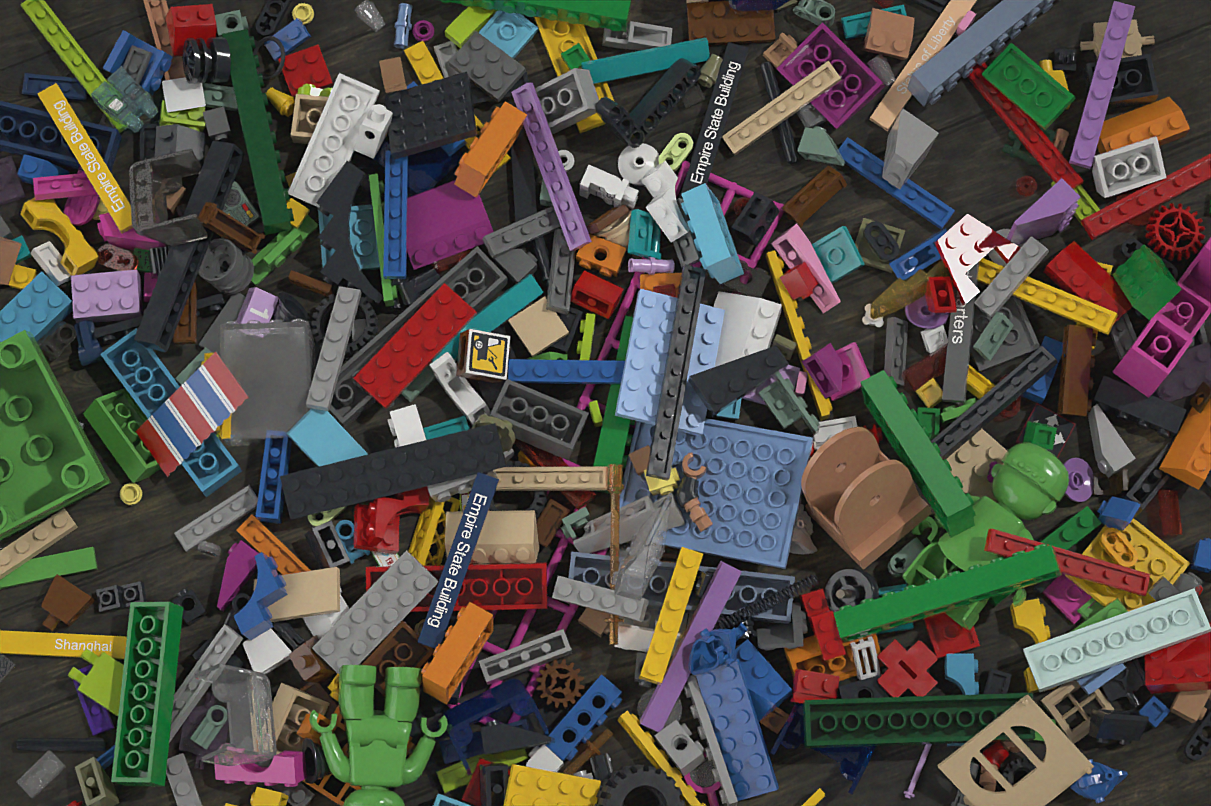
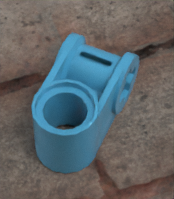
[335,520,371,564]

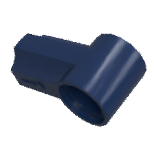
[74,320,104,366]

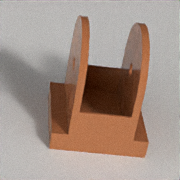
[801,427,932,570]

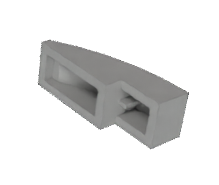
[602,21,672,50]

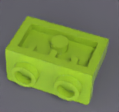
[159,100,206,132]

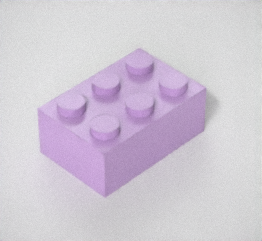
[71,270,143,323]

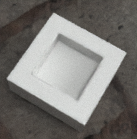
[921,325,948,353]

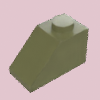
[75,757,119,806]

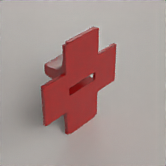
[877,639,938,697]

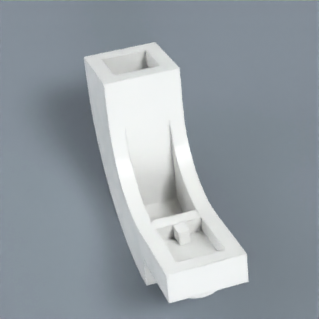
[430,352,491,425]

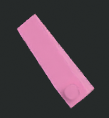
[771,224,841,313]

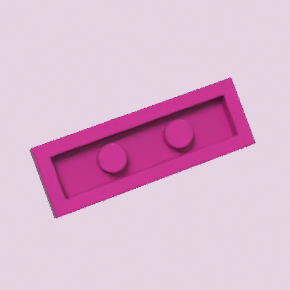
[33,173,97,200]

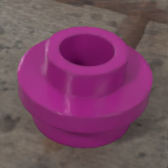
[413,20,434,42]

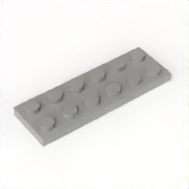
[312,550,439,674]

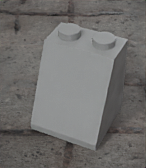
[882,109,939,189]

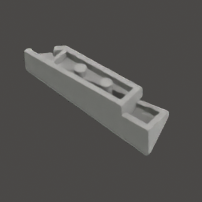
[573,493,685,553]

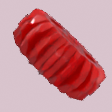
[1145,203,1205,262]

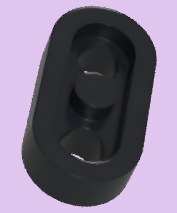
[864,221,899,262]

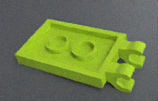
[68,648,124,716]

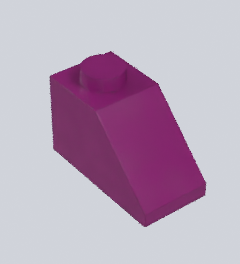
[801,343,842,399]

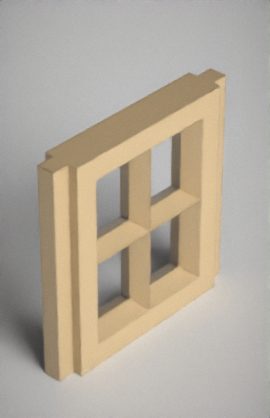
[1041,680,1114,744]

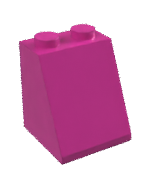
[97,201,166,250]

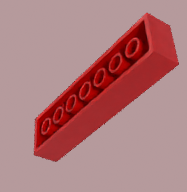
[366,562,548,612]

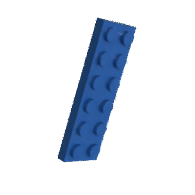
[696,658,779,801]

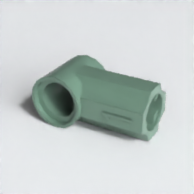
[190,705,229,750]

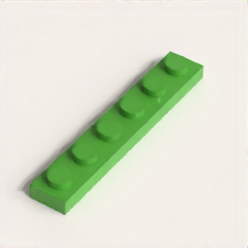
[369,174,398,306]

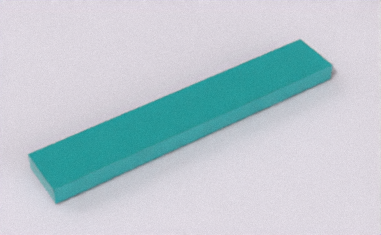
[581,38,710,83]
[432,274,543,363]

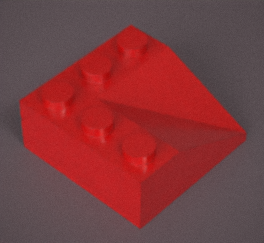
[1145,623,1211,693]

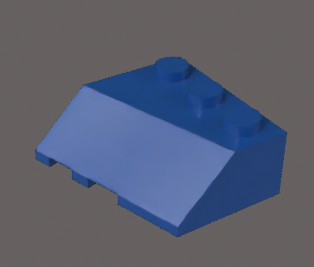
[698,639,792,722]

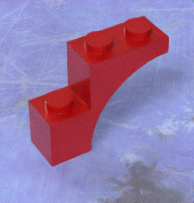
[366,486,430,546]
[799,588,846,661]

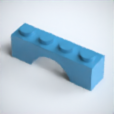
[944,654,979,746]

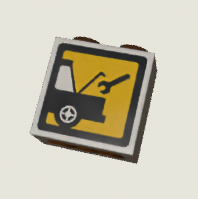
[456,329,510,383]

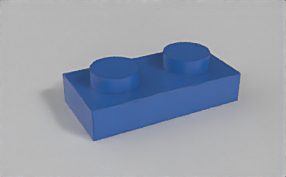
[264,18,311,61]

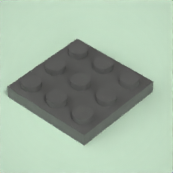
[970,295,1040,373]

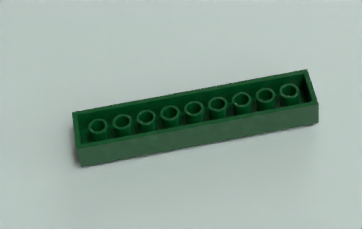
[803,693,1035,748]

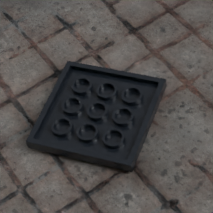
[385,71,477,160]

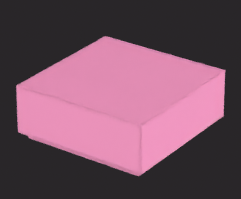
[956,10,976,36]
[795,371,808,398]

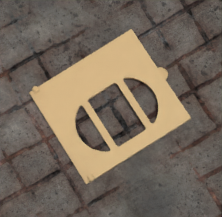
[938,695,1094,806]

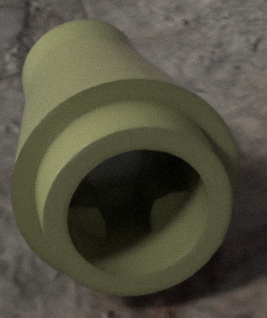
[697,54,723,88]

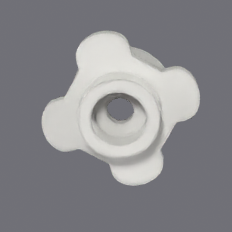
[862,304,886,327]

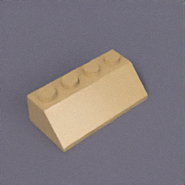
[445,510,539,564]

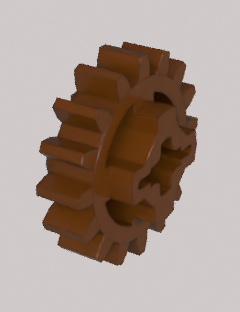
[536,659,585,708]

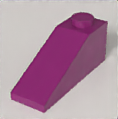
[217,540,259,612]

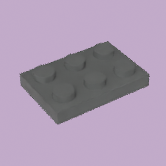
[448,31,526,102]

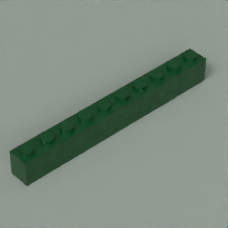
[222,29,294,235]

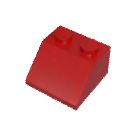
[165,4,216,57]

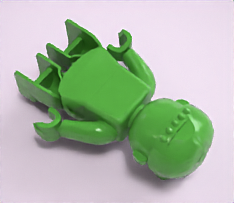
[902,442,1069,631]
[309,665,448,806]

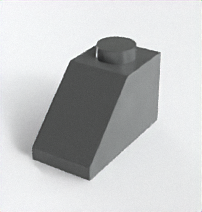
[488,249,538,284]

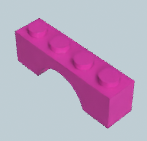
[214,748,306,787]

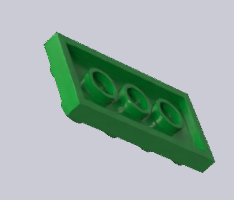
[982,43,1075,130]

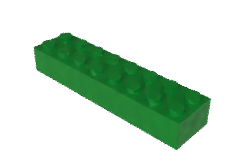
[861,370,976,538]
[111,602,183,786]

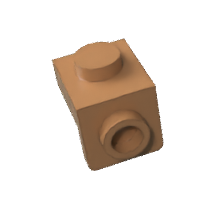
[763,32,797,69]

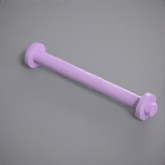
[903,744,932,799]

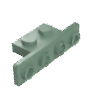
[759,372,820,435]

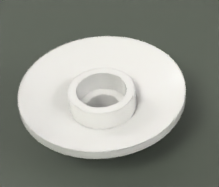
[618,143,659,185]

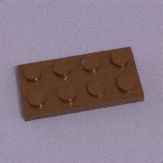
[687,0,775,46]

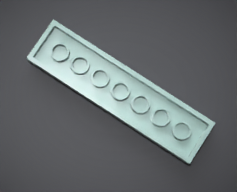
[1023,589,1211,692]

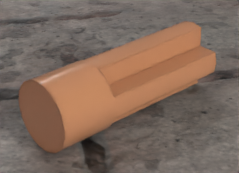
[1052,129,1069,154]

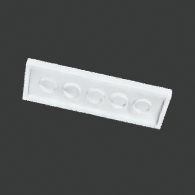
[288,73,380,207]

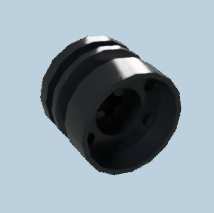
[183,37,231,84]

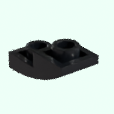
[96,581,147,612]

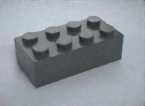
[490,379,588,461]

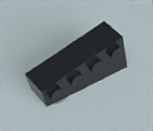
[688,345,789,416]

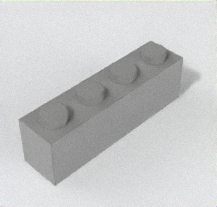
[552,576,649,622]
[479,629,572,685]

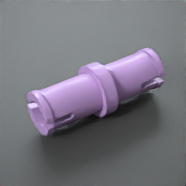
[628,257,674,275]

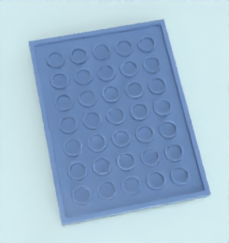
[617,418,813,569]

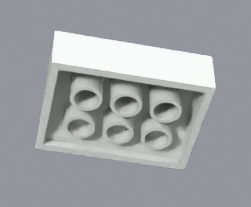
[713,292,782,393]

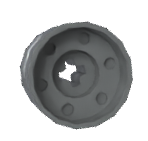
[198,238,254,295]

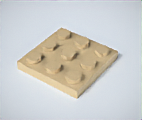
[947,429,1007,502]

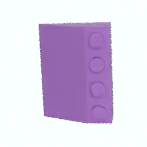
[1006,178,1080,245]

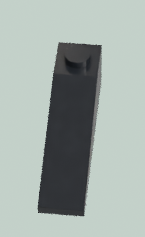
[1121,438,1174,518]

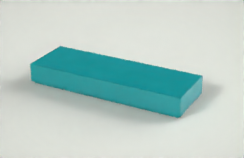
[841,5,907,40]

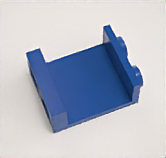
[103,30,173,95]

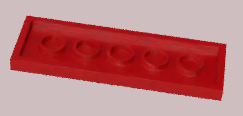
[353,283,477,409]

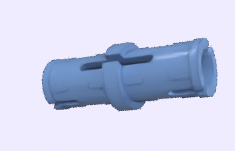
[394,3,413,49]

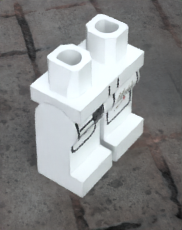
[579,165,639,210]

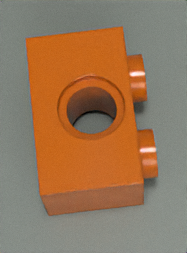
[576,234,627,277]

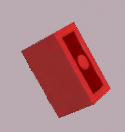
[570,270,623,319]

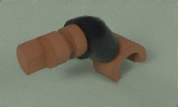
[676,453,713,532]

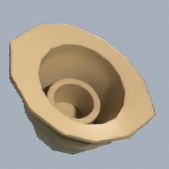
[593,210,631,251]

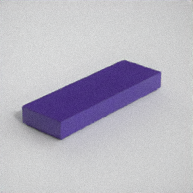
[73,665,115,736]

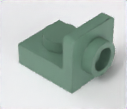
[560,507,590,541]

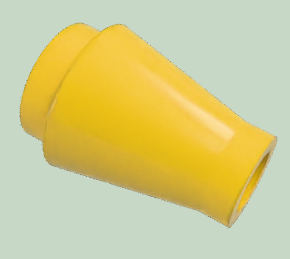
[266,87,295,116]

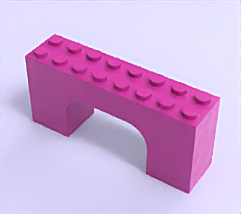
[1113,237,1211,398]

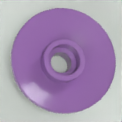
[905,294,949,329]
[1063,458,1093,502]

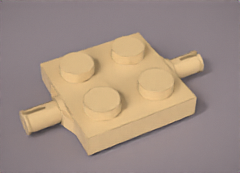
[1080,20,1155,59]

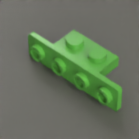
[251,215,318,285]

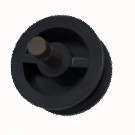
[825,569,879,613]

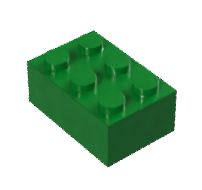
[1113,244,1182,320]

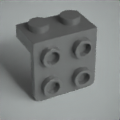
[757,602,807,650]

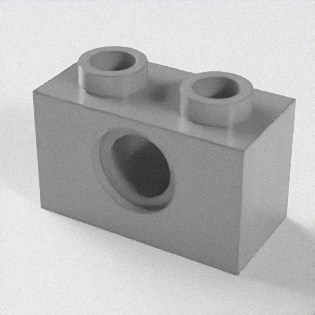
[654,720,706,776]

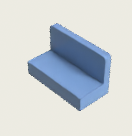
[1076,663,1126,696]

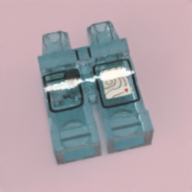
[91,66,158,132]

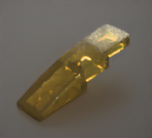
[870,260,948,319]

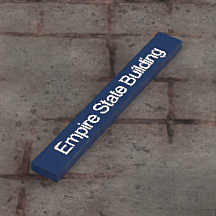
[418,472,499,649]

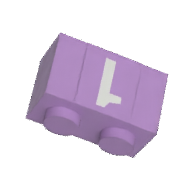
[233,287,279,339]

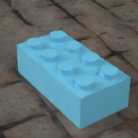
[681,183,744,284]

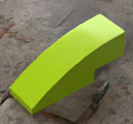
[445,6,498,48]

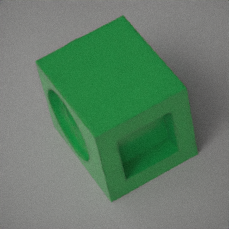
[1023,421,1057,450]

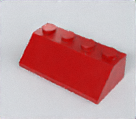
[1043,241,1133,327]

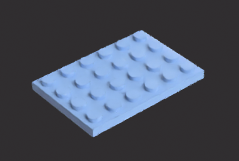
[615,289,725,436]

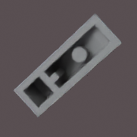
[1088,404,1136,478]

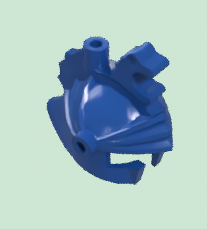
[688,623,748,675]
[1070,759,1128,803]

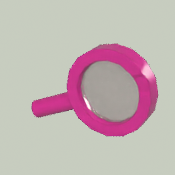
[684,752,721,806]

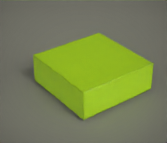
[589,400,603,428]

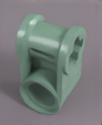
[793,0,835,27]
[887,537,925,577]

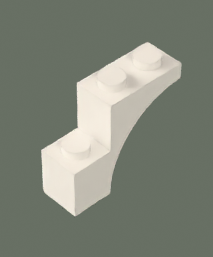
[641,161,690,243]

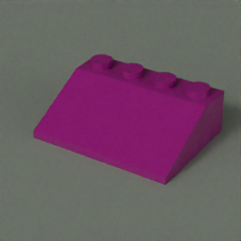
[777,22,885,129]
[407,180,493,270]

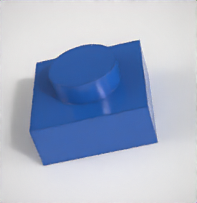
[1138,696,1170,728]

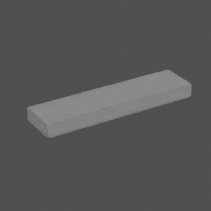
[174,485,258,552]

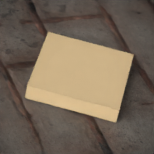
[508,297,569,357]

